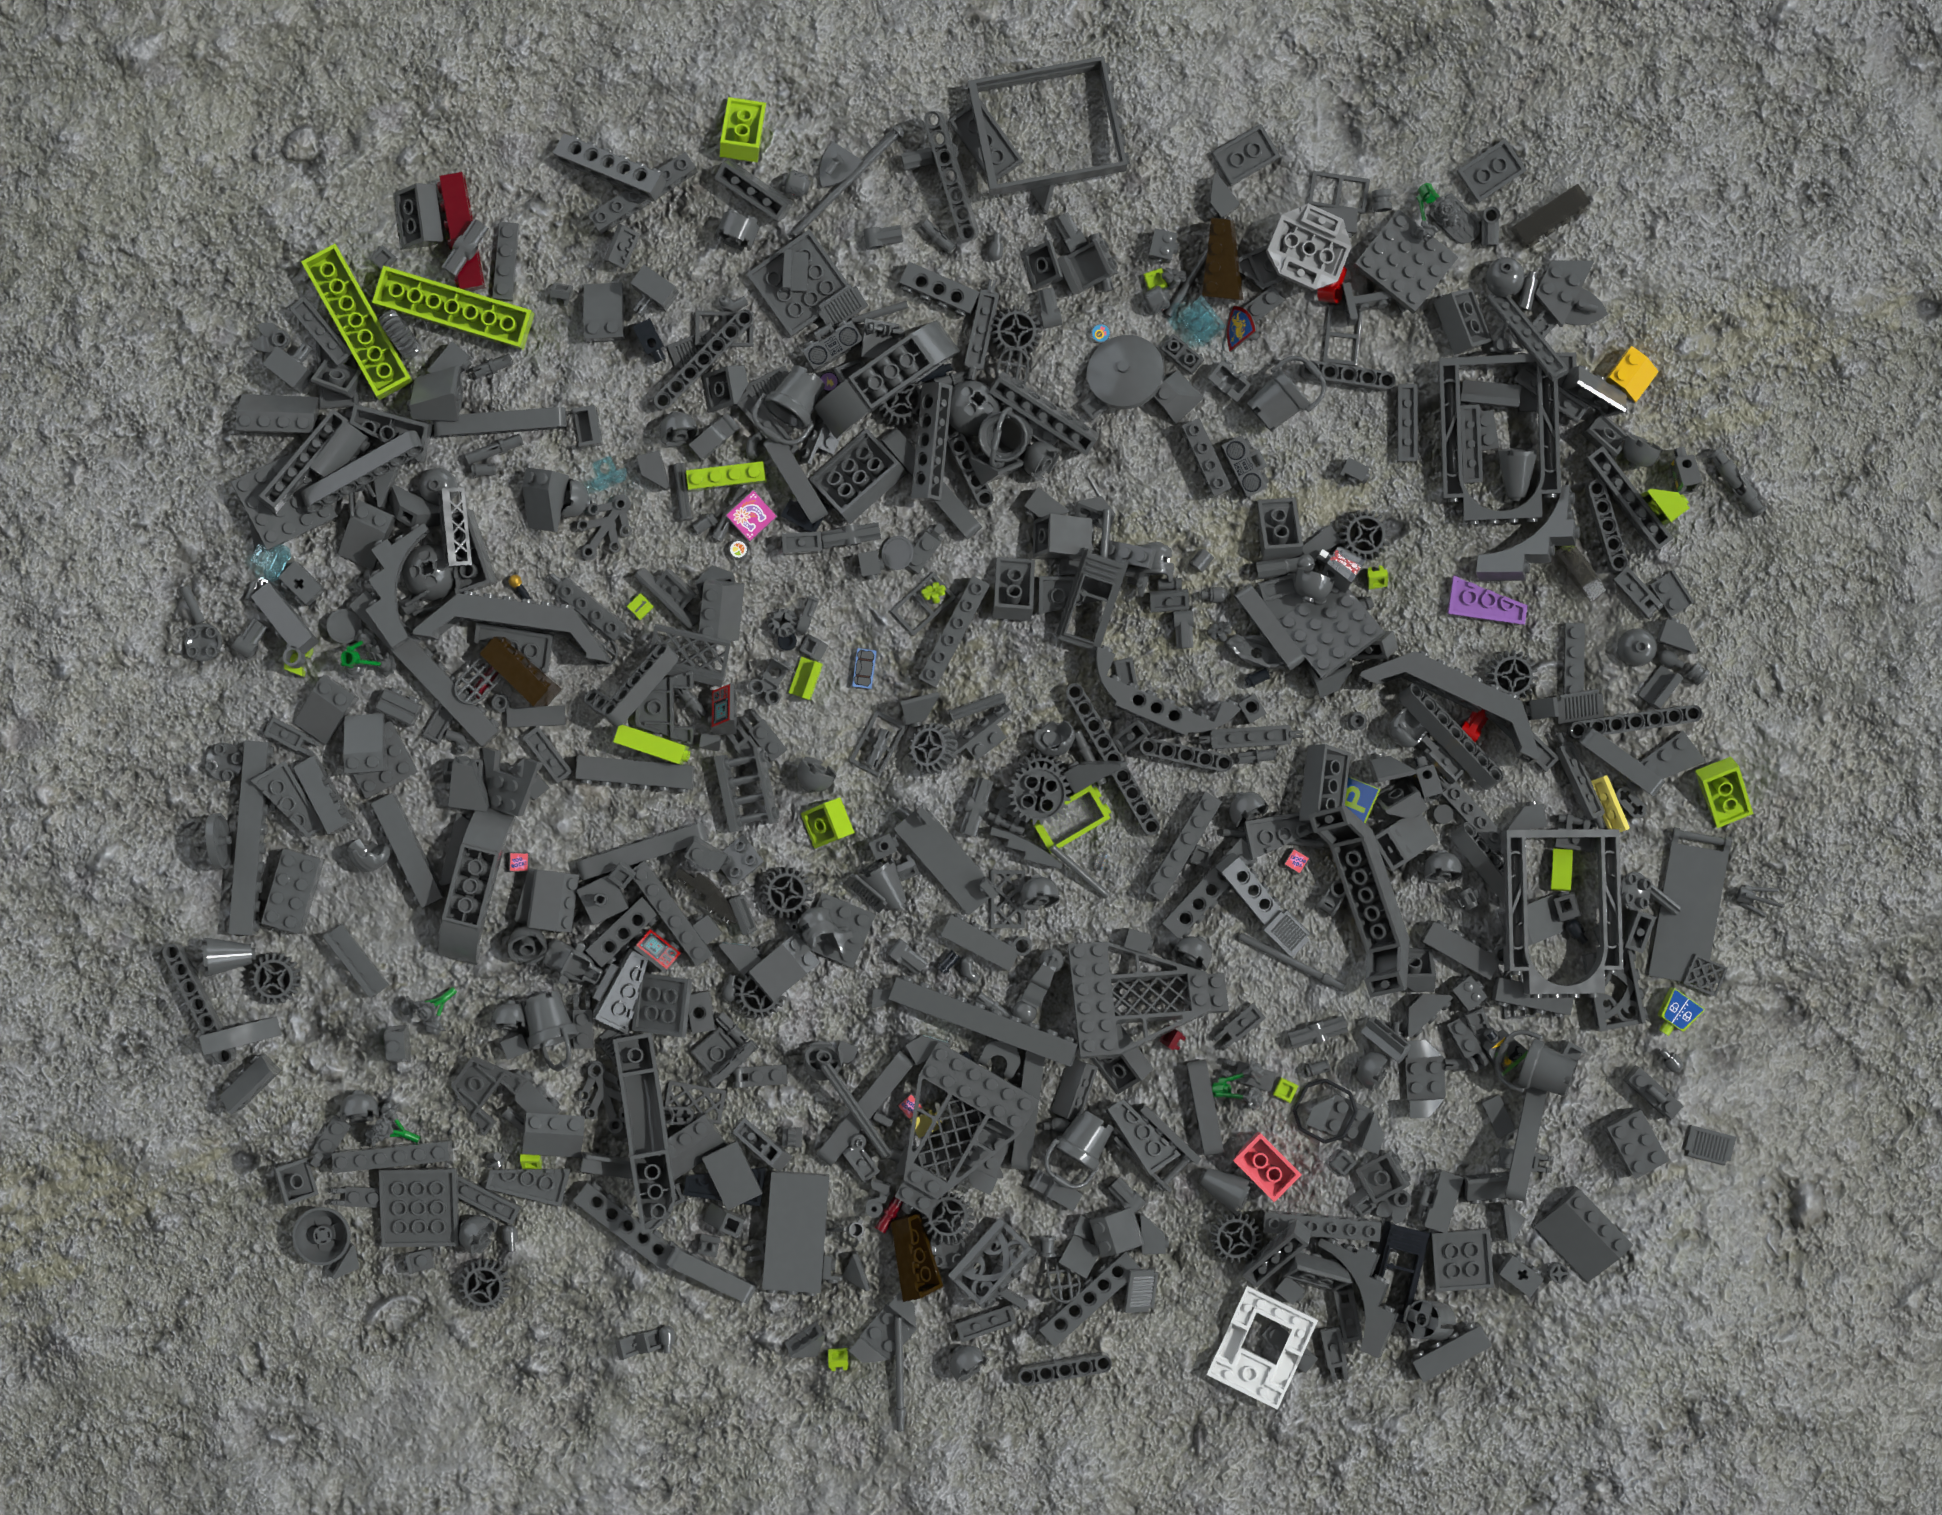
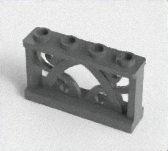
[1582,947,1648,1032]
[948,1218,1037,1309]

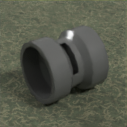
[1372,189,1393,212]

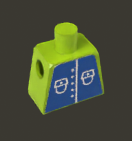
[1657,987,1705,1036]

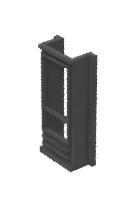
[1056,547,1129,651]

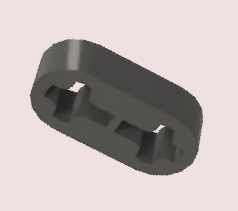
[1615,787,1647,819]

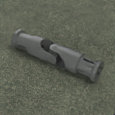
[1707,446,1768,518]

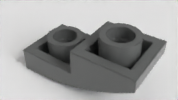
[1161,334,1204,375]

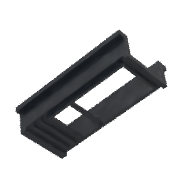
[1363,1220,1431,1324]

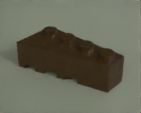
[1202,218,1244,300]
[480,637,562,707]
[891,1212,944,1302]

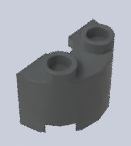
[1208,360,1251,402]

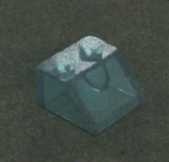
[1181,296,1225,346]

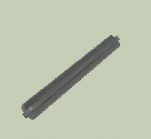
[821,1062,891,1158]

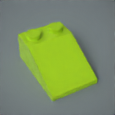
[719,97,766,163]
[1695,756,1753,828]

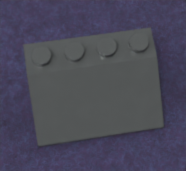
[809,428,907,524]
[1534,1186,1633,1283]

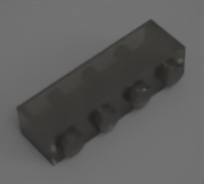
[1510,184,1591,248]

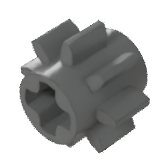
[1456,887,1481,910]

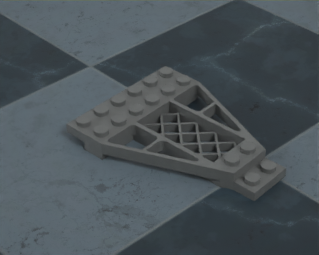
[1067,942,1229,1059]
[895,1041,1040,1216]

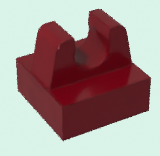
[1159,1024,1186,1050]

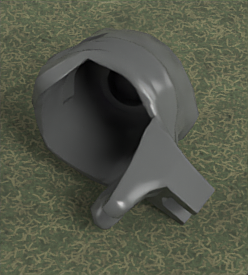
[1125,542,1174,597]
[799,907,853,956]

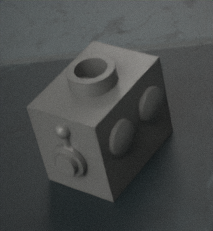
[1148,228,1179,263]
[1450,975,1487,1011]

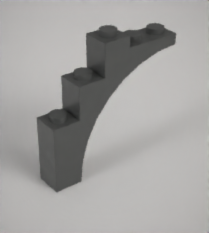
[1476,485,1580,581]
[366,523,430,650]
[1318,1238,1398,1358]

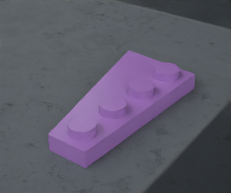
[1447,576,1528,625]

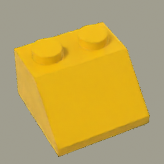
[1605,346,1659,403]

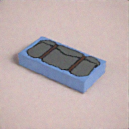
[852,648,877,689]

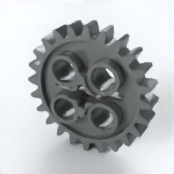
[1008,762,1071,825]

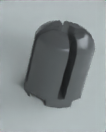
[1403,1300,1456,1341]

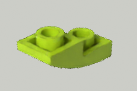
[1551,848,1573,891]

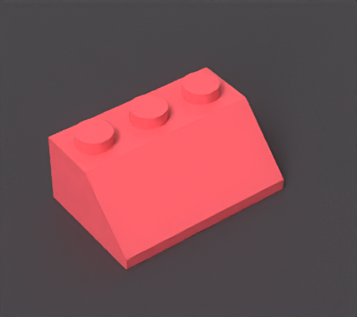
[1233,1132,1302,1202]

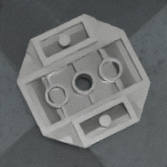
[1266,203,1352,291]

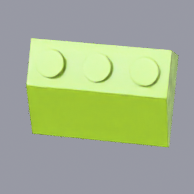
[1640,489,1690,525]

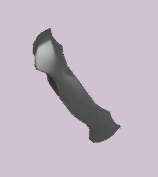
[1224,634,1286,669]

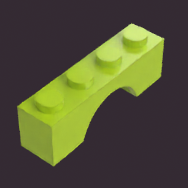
[686,461,767,492]

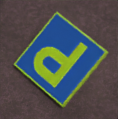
[1345,776,1380,823]

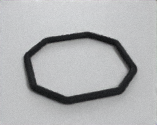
[1293,1079,1358,1144]

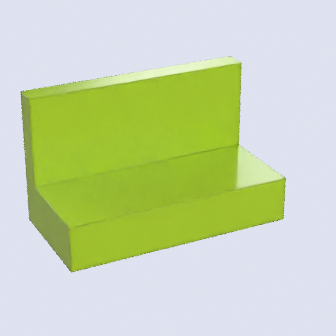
[789,657,823,701]

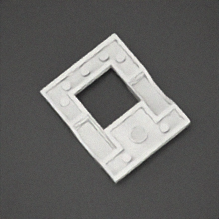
[1207,1286,1318,1410]

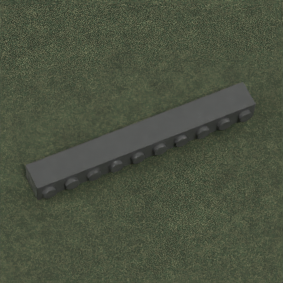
[349,590,501,747]
[229,740,274,936]
[889,975,1079,1067]

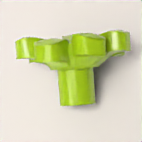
[921,582,946,604]

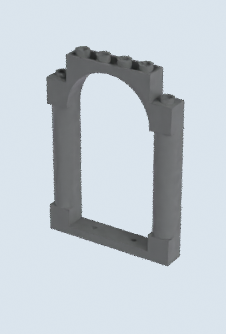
[1438,353,1561,525]
[1501,829,1623,998]

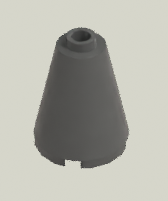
[1498,448,1537,501]
[859,856,907,911]
[203,938,256,977]
[1199,1168,1255,1216]

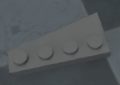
[474,622,554,673]

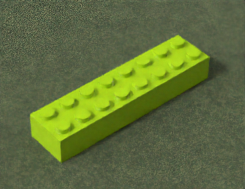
[301,244,413,400]
[372,266,535,351]

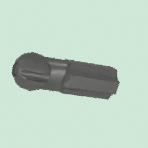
[901,143,959,171]
[1256,554,1315,579]

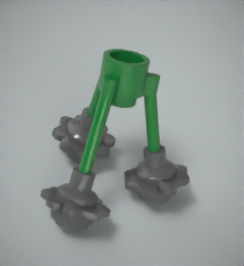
[1414,183,1461,241]
[340,628,396,679]
[1212,1060,1264,1111]

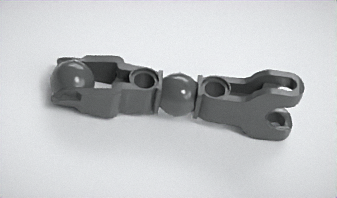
[978,948,1064,1079]

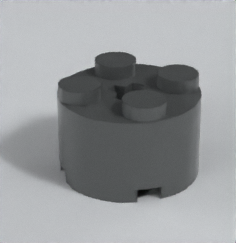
[715,208,759,251]

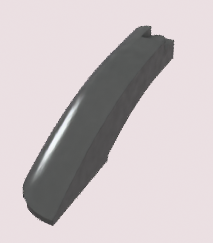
[613,1033,676,1234]

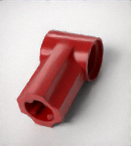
[1317,267,1347,303]
[1461,709,1488,742]

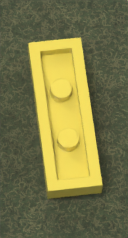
[1591,775,1630,832]

